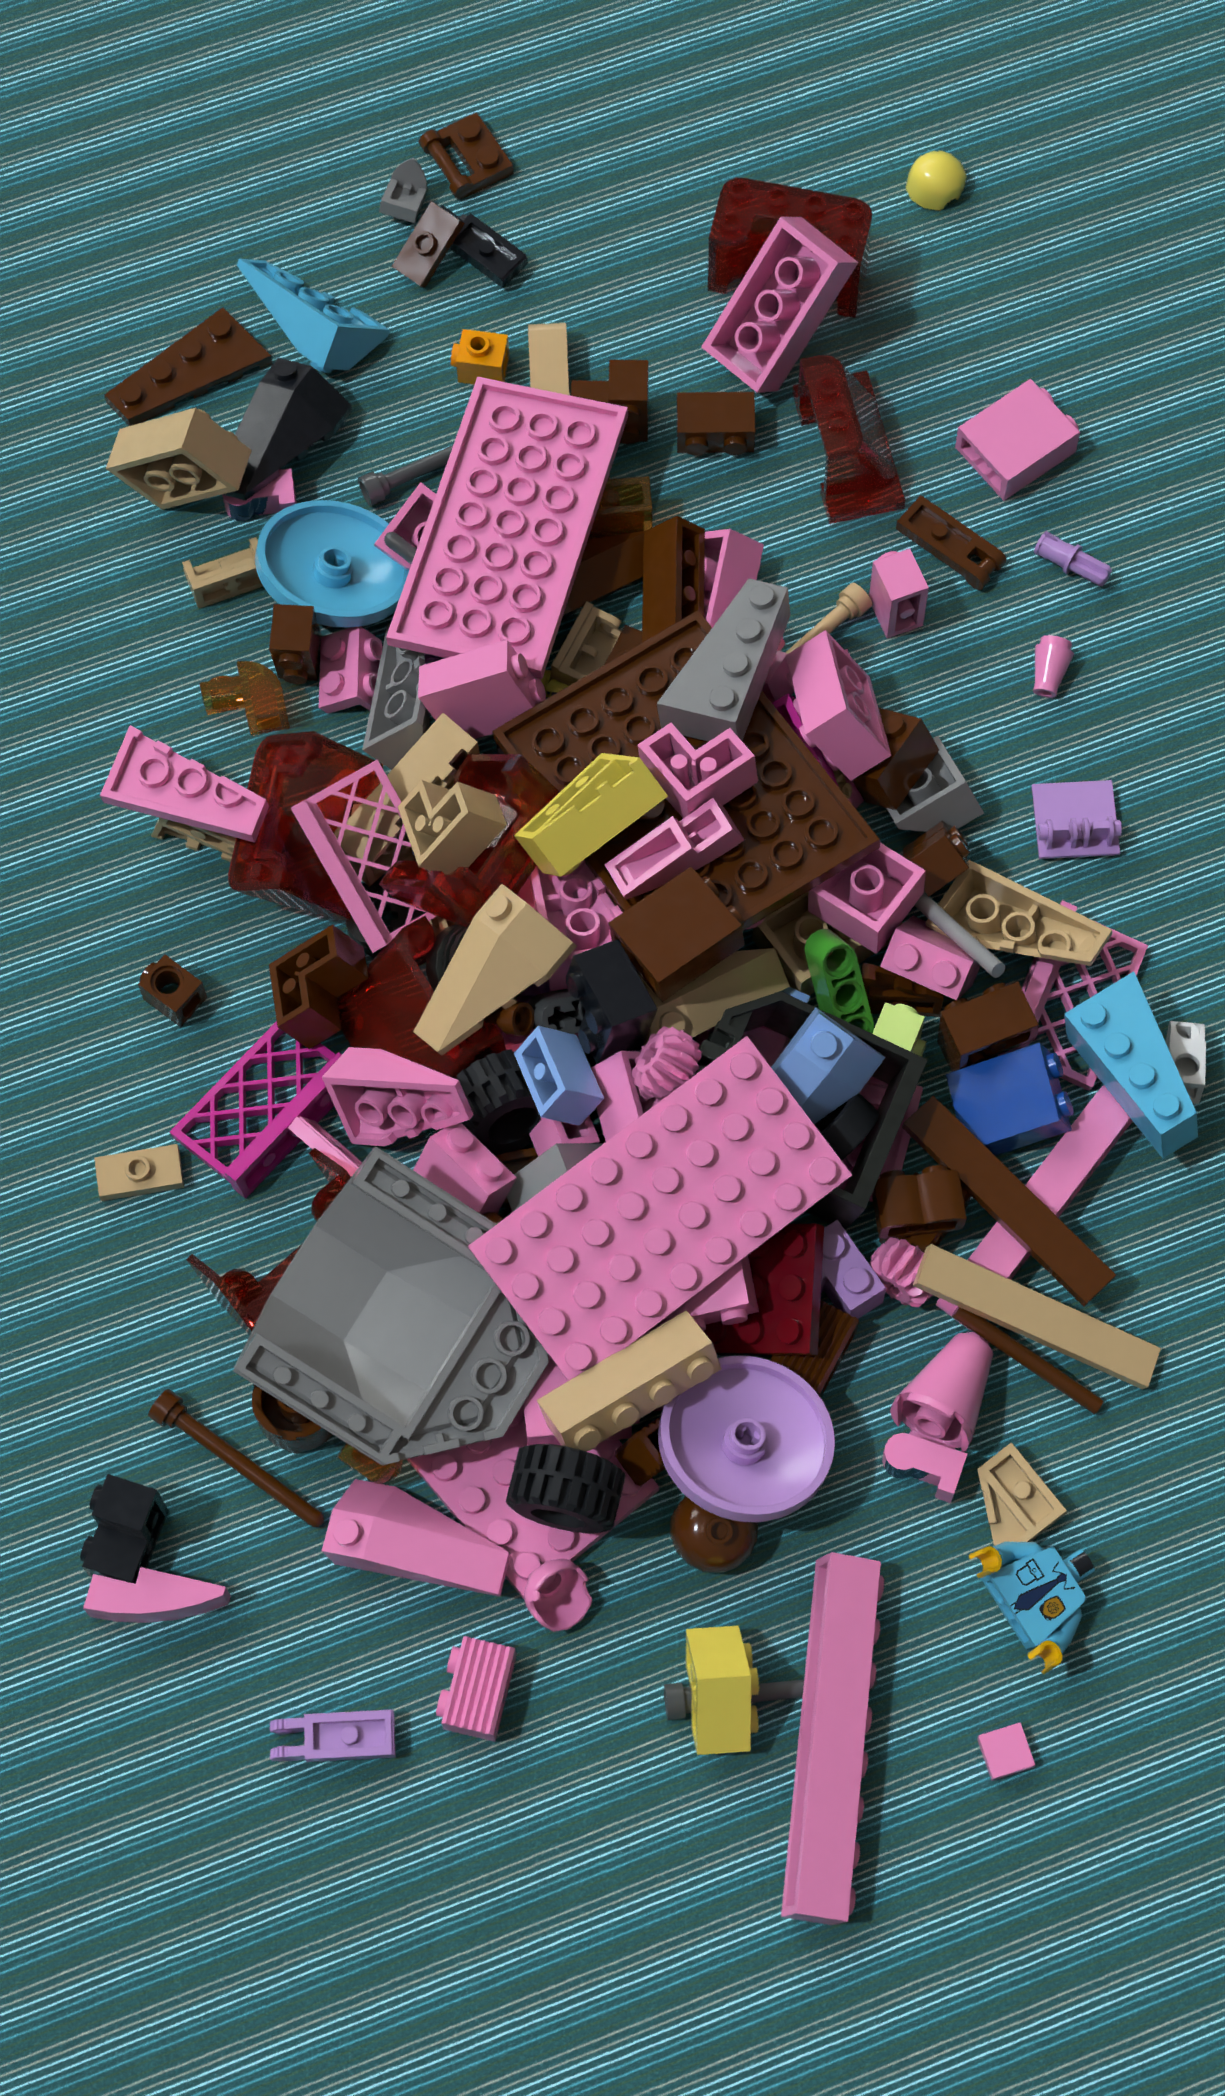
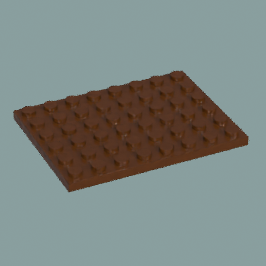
[492,610,880,931]

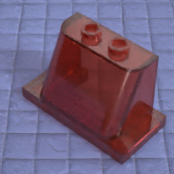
[792,355,905,524]

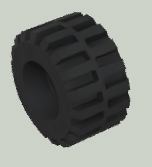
[456,1050,541,1156]
[506,1444,626,1533]

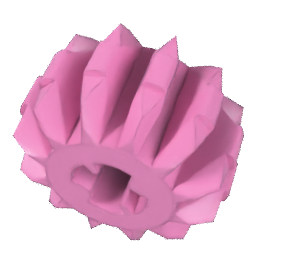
[632,1026,702,1101]
[869,1237,933,1308]

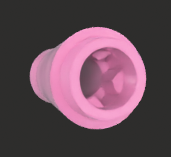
[1033,635,1074,698]

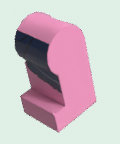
[222,468,297,521]
[882,1433,967,1503]

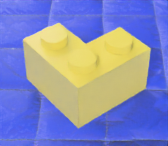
[686,1625,759,1755]

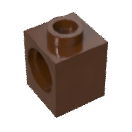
[138,954,207,1027]

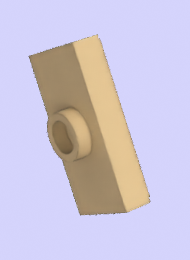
[94,1144,184,1201]

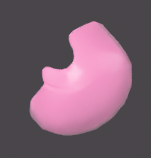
[524,1558,592,1632]

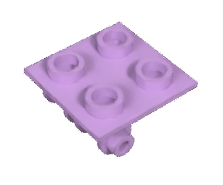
[1031,780,1122,859]

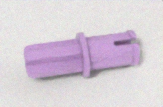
[1034,531,1112,586]

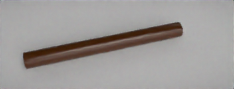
[952,1307,1104,1414]

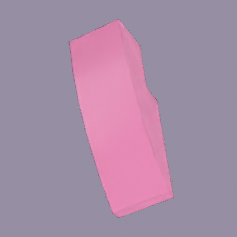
[605,798,744,899]
[83,1567,231,1623]

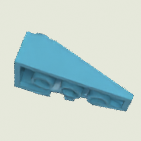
[237,258,390,373]

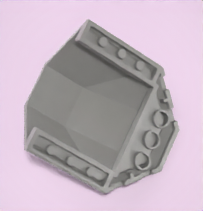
[232,1146,549,1465]

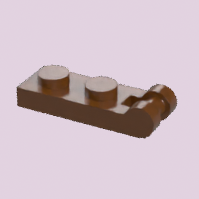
[896,495,1007,590]

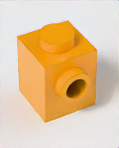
[451,329,510,385]

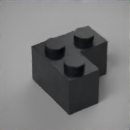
[566,939,658,1064]
[80,1474,169,1584]

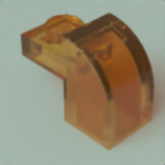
[200,661,290,736]

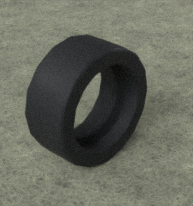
[814,1093,879,1161]

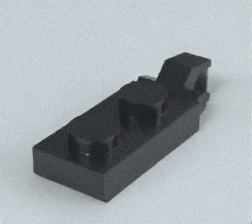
[440,205,528,288]

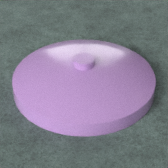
[658,1356,835,1522]

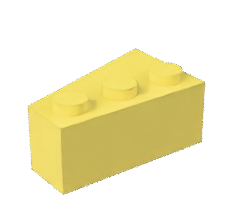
[514,753,668,877]

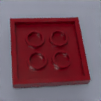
[703,1224,824,1355]

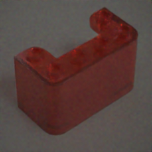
[708,178,872,318]

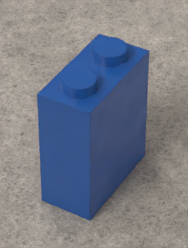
[946,1043,1074,1156]

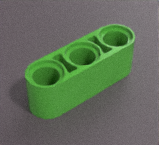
[804,929,874,1033]

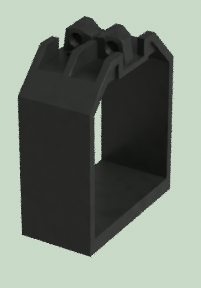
[693,991,927,1230]

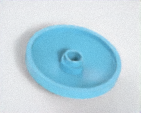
[255,500,409,628]

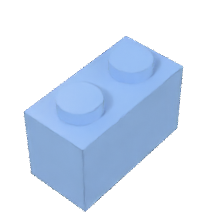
[514,1026,604,1126]

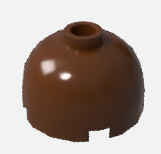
[670,1496,758,1573]

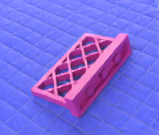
[170,1021,342,1199]

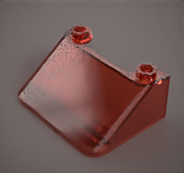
[337,916,506,1079]

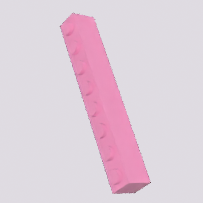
[781,1552,884,1925]

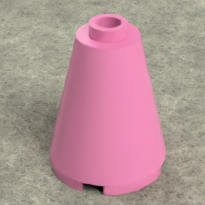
[890,1332,993,1452]

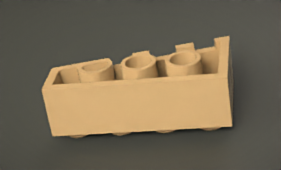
[334,713,485,887]

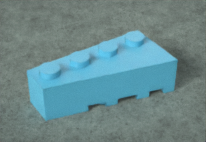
[1064,971,1198,1158]

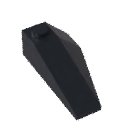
[222,358,353,501]

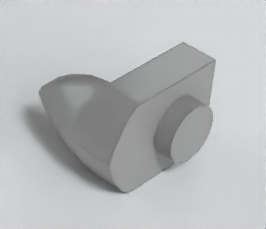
[379,158,427,223]

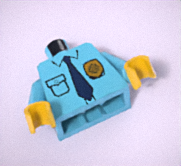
[969,1541,1095,1674]

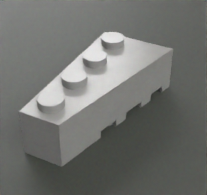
[657,578,791,741]

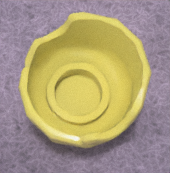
[906,151,967,211]

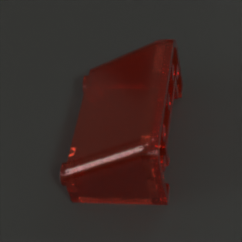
[228,731,384,920]
[379,754,560,929]

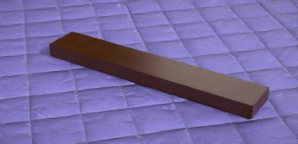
[902,1096,1116,1307]

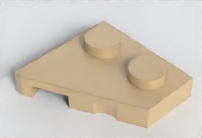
[977,1442,1067,1546]

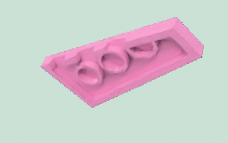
[100,725,269,842]

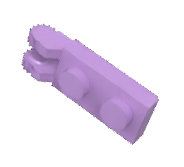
[270,1710,396,1762]

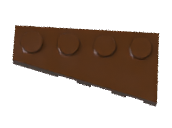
[104,307,273,426]

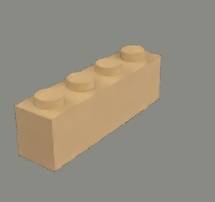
[537,1310,722,1451]

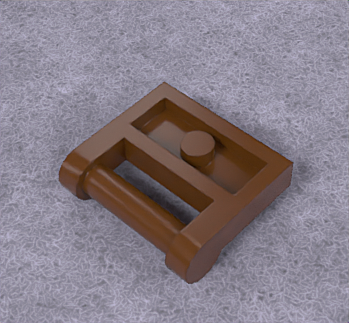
[419,112,514,199]

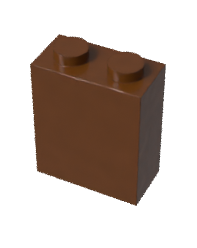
[608,867,745,1002]

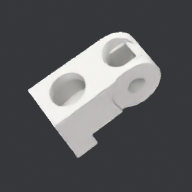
[1166,1021,1206,1104]

